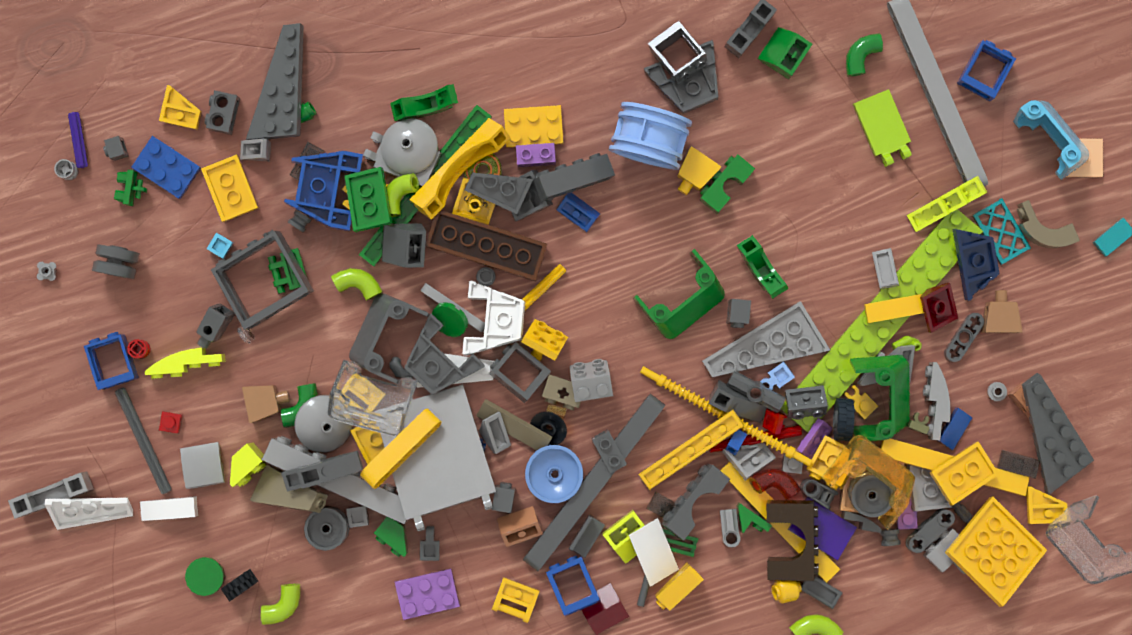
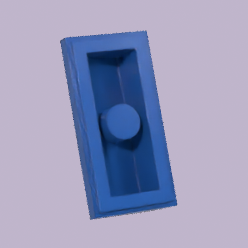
[556,192,600,232]
[936,408,972,450]

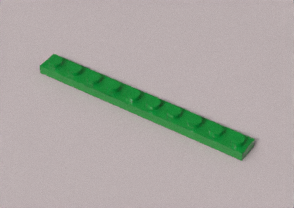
[359,105,492,267]

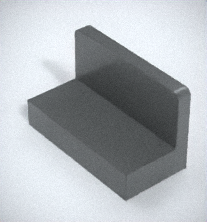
[569,515,605,558]

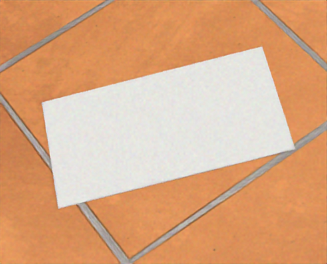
[629,518,679,587]

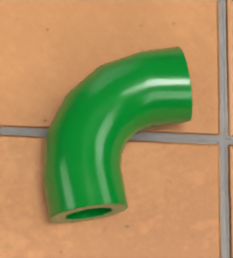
[846,33,883,77]
[281,383,318,428]

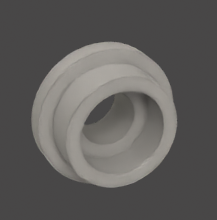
[987,382,1007,401]

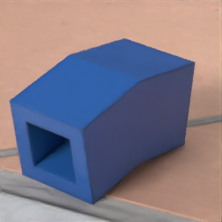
[725,430,747,456]

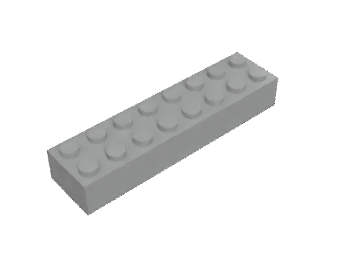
[262,436,408,524]

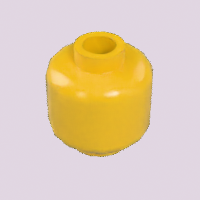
[771,580,802,604]

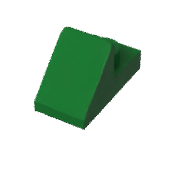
[736,502,772,533]

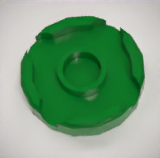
[432,302,468,337]
[185,557,225,596]

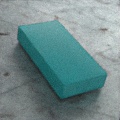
[1093,218,1132,257]

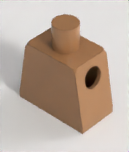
[981,290,1022,333]
[242,385,290,423]

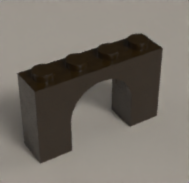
[766,500,819,581]

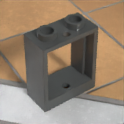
[648,21,708,83]
[489,342,551,403]

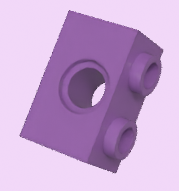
[516,143,556,167]

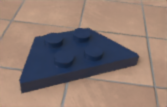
[952,229,1000,301]

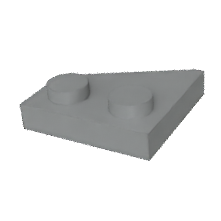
[722,443,776,481]

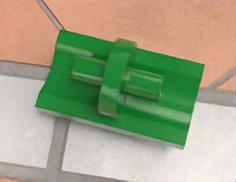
[114,170,148,206]

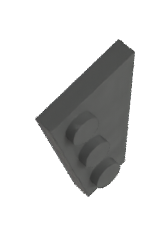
[465,172,533,214]

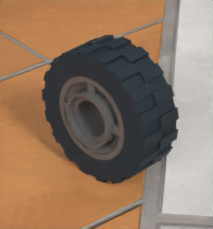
[833,398,855,441]

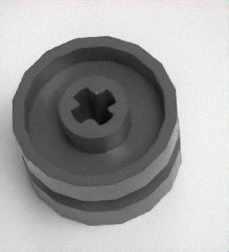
[92,244,140,279]
[848,471,894,517]
[304,506,350,551]

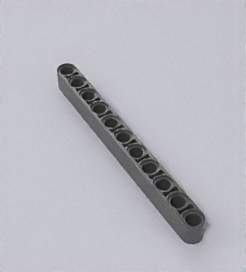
[523,393,665,571]

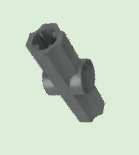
[726,370,786,413]

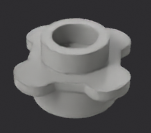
[37,262,57,281]

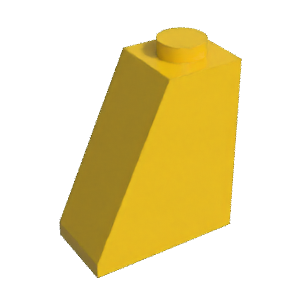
[655,562,704,611]

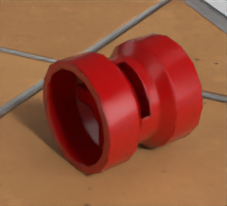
[127,339,151,359]

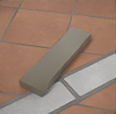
[476,399,552,450]

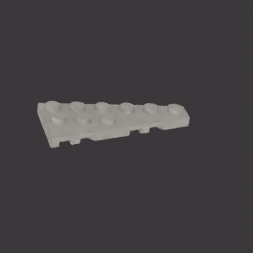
[702,301,830,377]

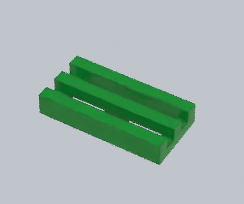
[662,528,698,557]

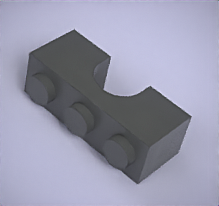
[724,0,777,58]

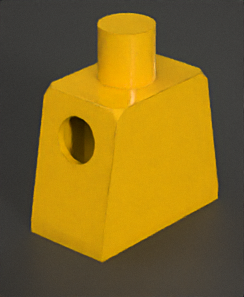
[677,146,721,195]

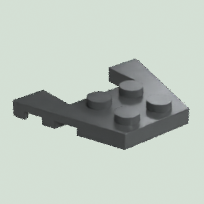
[644,40,718,114]
[404,314,486,395]

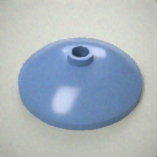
[525,445,583,503]

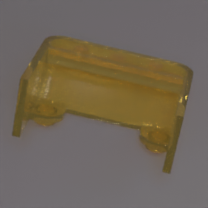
[822,435,915,530]

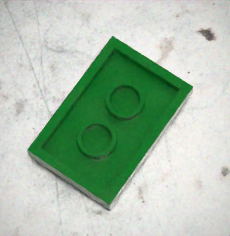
[345,167,392,232]

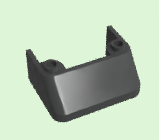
[349,293,430,384]

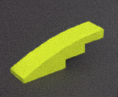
[907,176,987,232]

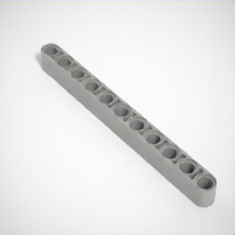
[887,0,988,186]

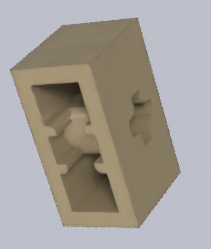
[542,375,581,411]

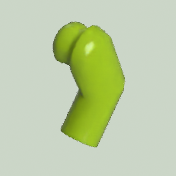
[891,336,922,351]

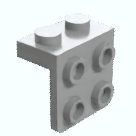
[570,359,613,402]

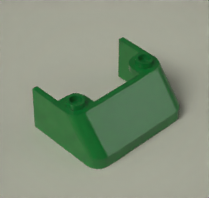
[633,249,725,339]
[850,355,910,442]

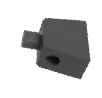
[196,303,235,349]

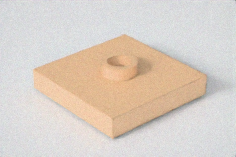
[1066,139,1103,178]

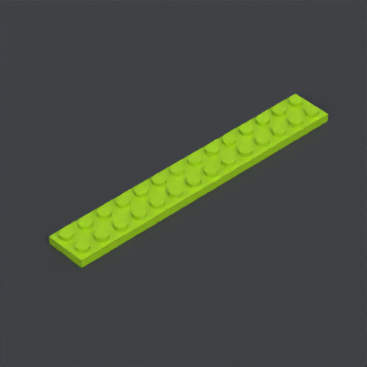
[781,209,983,433]

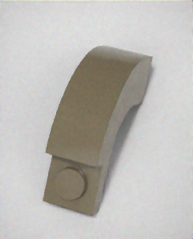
[1017,200,1080,248]

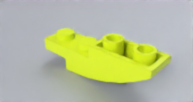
[145,348,226,379]

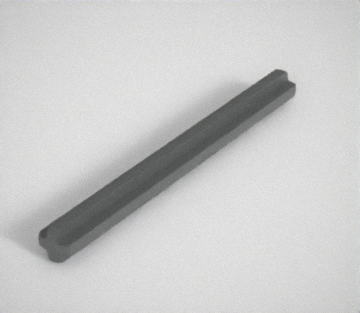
[115,388,171,494]

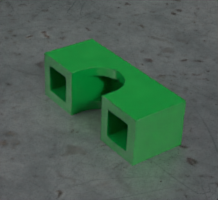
[700,154,755,214]

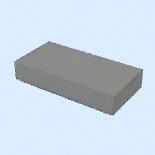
[872,248,899,290]

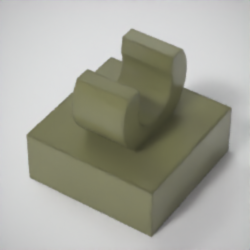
[906,412,930,434]

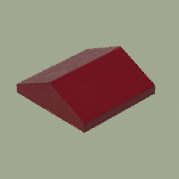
[920,283,958,333]
[581,583,629,635]

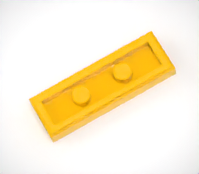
[864,294,924,323]

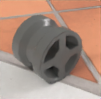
[288,210,311,233]
[880,528,901,546]

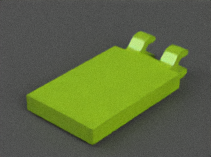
[853,89,912,167]

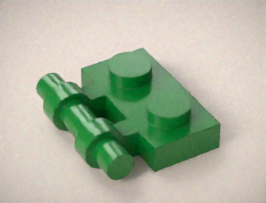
[268,248,308,294]

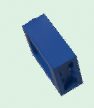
[957,40,1016,101]
[84,332,139,390]
[546,556,601,617]

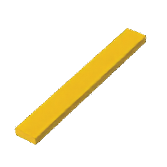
[878,439,1029,496]
[720,461,840,583]

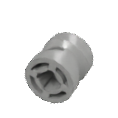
[54,159,79,180]

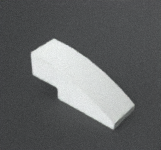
[140,496,198,521]

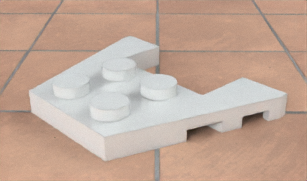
[462,281,525,356]

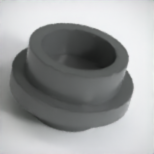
[476,267,496,286]

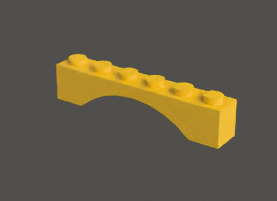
[410,118,511,220]

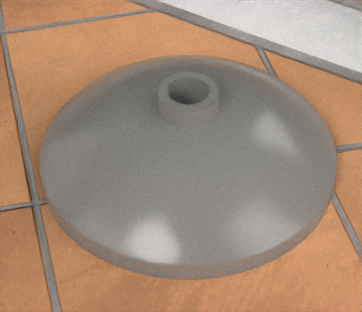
[381,119,438,175]
[295,395,352,452]

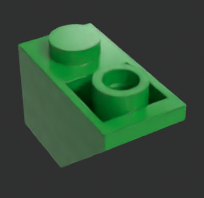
[374,517,408,557]

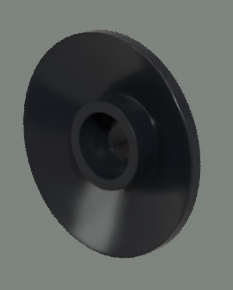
[530,412,567,446]

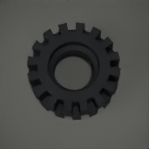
[221,569,259,602]

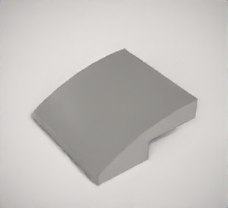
[180,442,225,489]

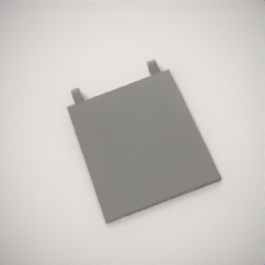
[374,385,496,531]

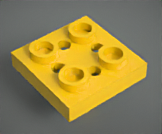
[452,177,495,225]
[521,319,568,361]

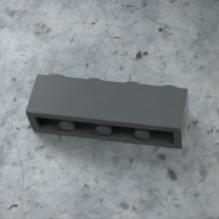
[533,153,615,202]

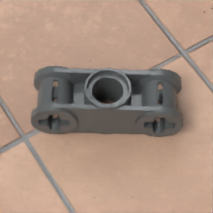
[905,508,955,553]

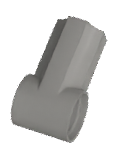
[720,509,740,547]

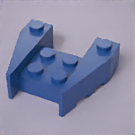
[284,151,363,231]

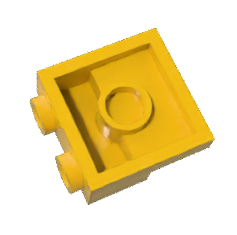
[807,435,860,490]

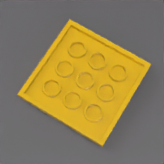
[945,496,1047,607]

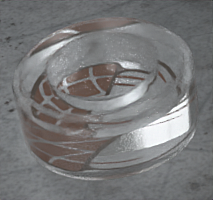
[237,326,255,344]

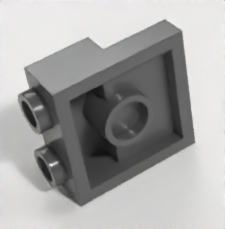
[512,170,553,221]

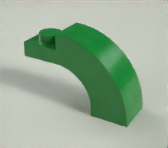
[737,235,788,299]

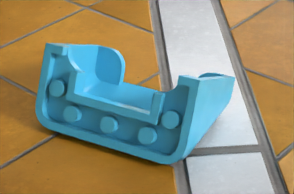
[1013,100,1089,180]

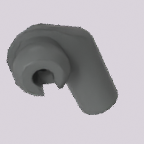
[389,357,413,380]

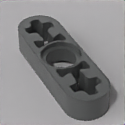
[944,313,984,362]

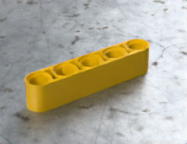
[360,408,442,489]

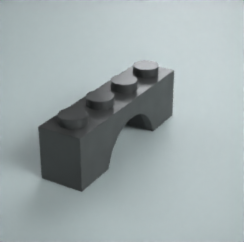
[661,464,730,541]

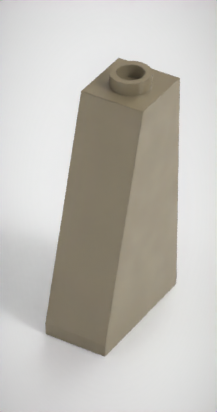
[250,465,328,513]

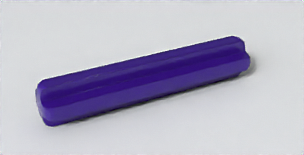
[68,112,88,168]

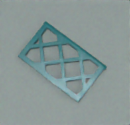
[972,198,1031,265]

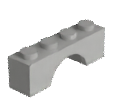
[8,471,94,519]

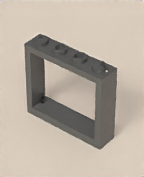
[211,230,314,330]

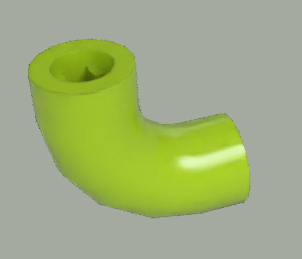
[386,173,419,217]
[331,268,383,301]
[261,584,300,625]
[789,614,844,635]

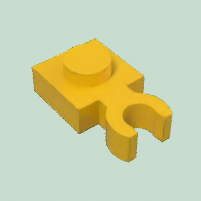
[844,385,878,420]

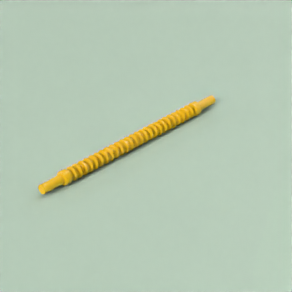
[640,366,813,467]

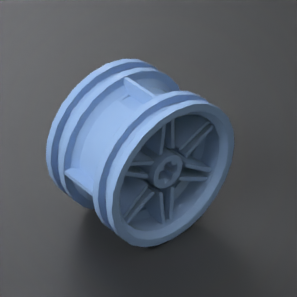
[608,102,692,170]

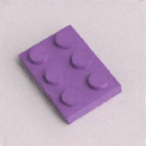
[395,568,460,620]

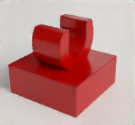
[762,409,787,434]

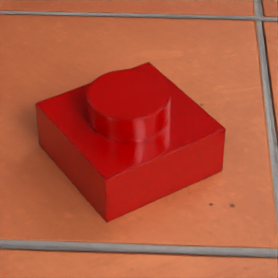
[159,411,183,434]

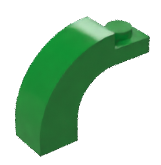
[390,84,458,122]

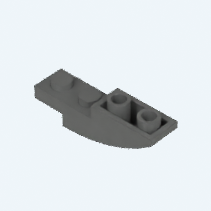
[281,450,363,492]

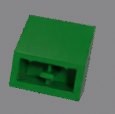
[757,27,813,80]

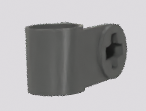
[800,478,839,510]

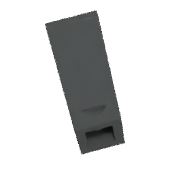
[709,380,769,423]

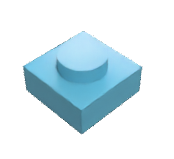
[207,233,234,259]

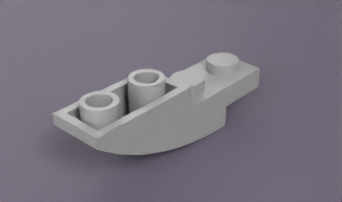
[923,362,950,441]

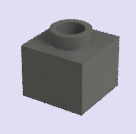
[103,136,129,161]

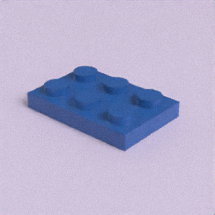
[131,136,201,199]

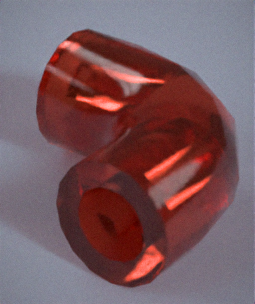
[750,469,802,500]

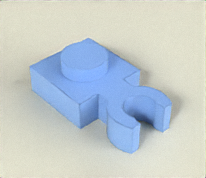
[760,361,795,390]

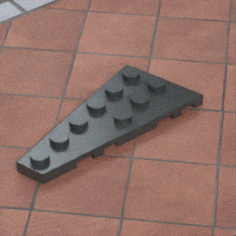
[246,23,304,140]
[1022,373,1094,495]

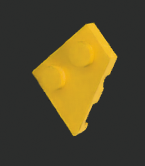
[159,85,202,130]
[1026,486,1068,524]

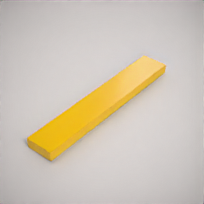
[638,410,744,490]

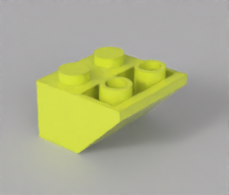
[230,442,266,487]
[602,510,645,564]

